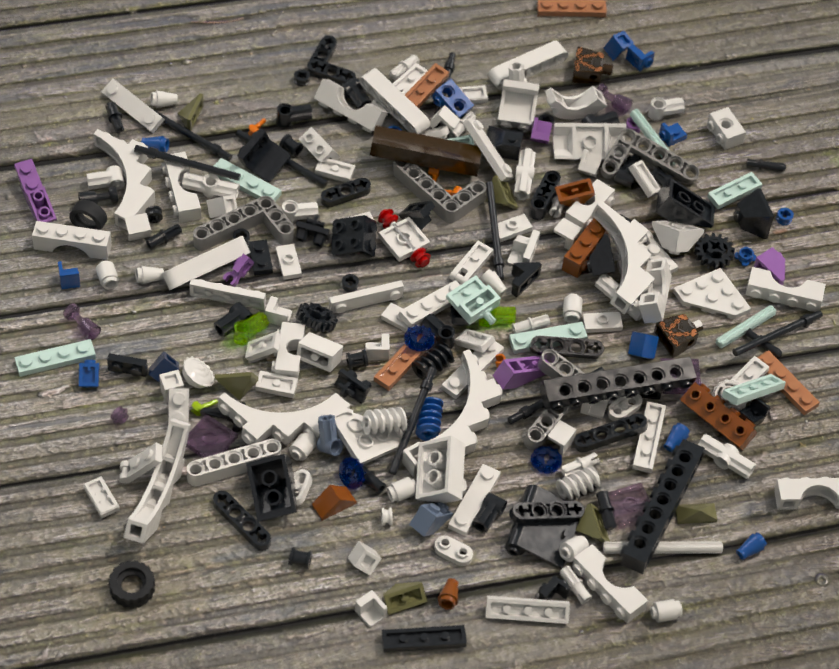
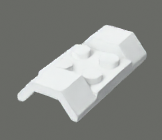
[553,123,626,160]

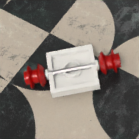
[378,209,431,268]

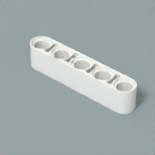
[487,41,568,90]
[359,68,431,134]
[161,235,251,290]
[187,439,281,487]

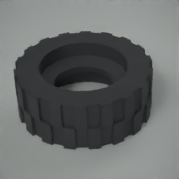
[109,560,155,608]

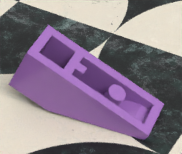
[492,355,549,390]

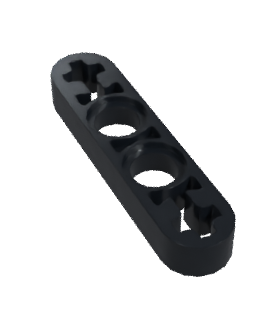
[529,336,604,359]
[574,414,648,453]
[213,491,271,551]
[509,501,585,523]

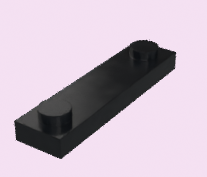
[381,625,467,652]

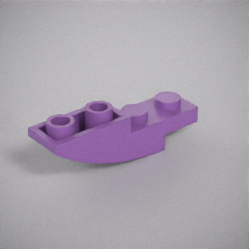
[14,159,57,223]

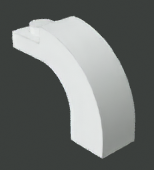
[545,86,607,120]

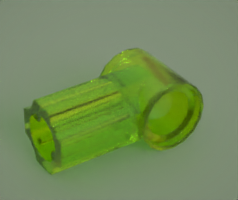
[478,306,516,327]
[233,312,270,345]

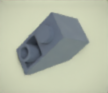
[409,502,453,537]

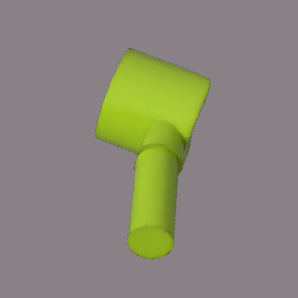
[190,399,218,416]

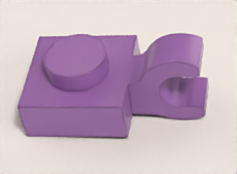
[223,253,254,287]

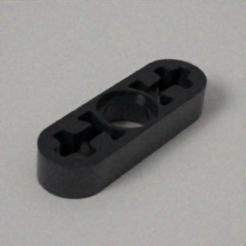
[321,178,371,207]

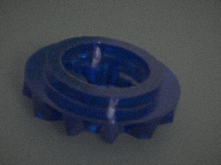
[404,324,435,351]
[531,445,562,474]
[339,457,366,489]

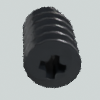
[411,341,455,379]

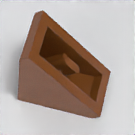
[555,178,595,207]
[312,485,357,521]

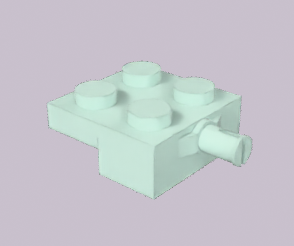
[446,276,501,325]

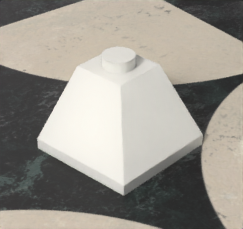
[652,220,704,255]

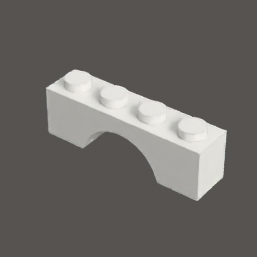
[314,79,388,133]
[161,152,201,223]
[32,221,112,260]
[639,258,672,324]
[745,267,826,312]
[774,477,839,510]
[572,544,648,624]

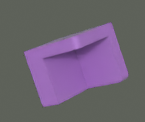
[531,117,552,144]

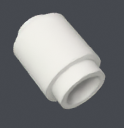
[96,261,119,290]
[563,294,583,323]
[289,432,317,461]
[386,477,416,502]
[559,536,589,562]
[650,599,682,623]

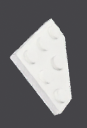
[673,268,751,319]
[331,408,403,467]

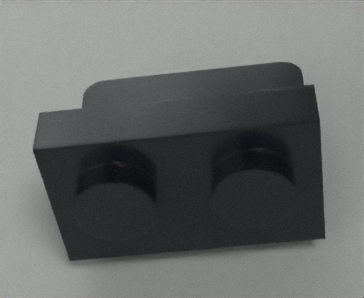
[237,128,291,182]
[331,215,377,258]

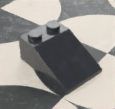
[656,178,715,228]
[246,454,297,522]

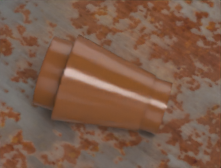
[438,578,459,610]

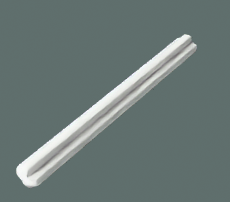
[603,541,723,554]

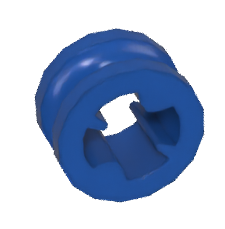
[776,208,794,225]

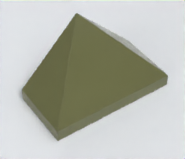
[177,94,204,131]
[486,175,518,210]
[215,372,258,401]
[576,503,610,543]
[675,503,717,524]
[383,582,427,615]

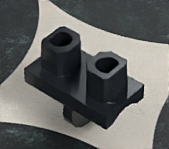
[296,215,331,247]
[334,368,372,404]

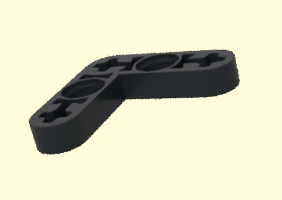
[307,35,356,85]

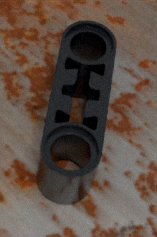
[529,170,561,220]

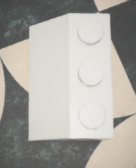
[415,436,465,503]

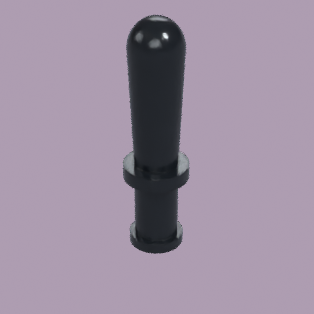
[746,158,786,172]
[744,328,782,358]

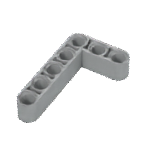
[600,128,699,184]
[393,160,487,223]
[193,196,294,251]
[524,349,585,450]

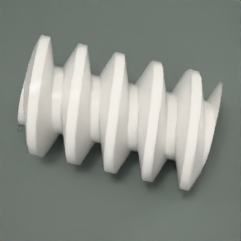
[363,407,407,435]
[556,465,601,501]

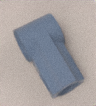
[317,414,343,456]

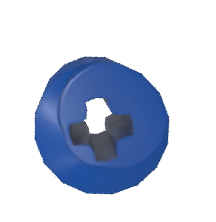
[415,397,444,441]

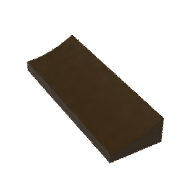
[369,125,481,177]

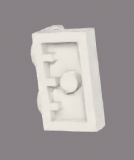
[299,127,341,163]

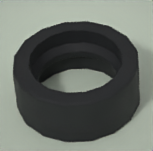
[69,200,107,230]

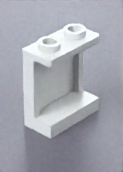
[497,79,539,132]

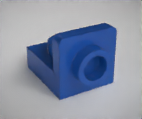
[626,44,655,72]
[659,123,687,147]
[79,360,100,387]

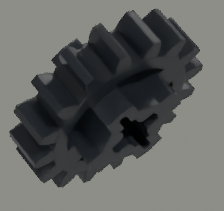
[694,233,735,270]
[296,302,338,333]

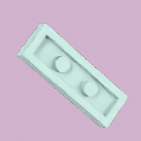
[707,172,762,209]

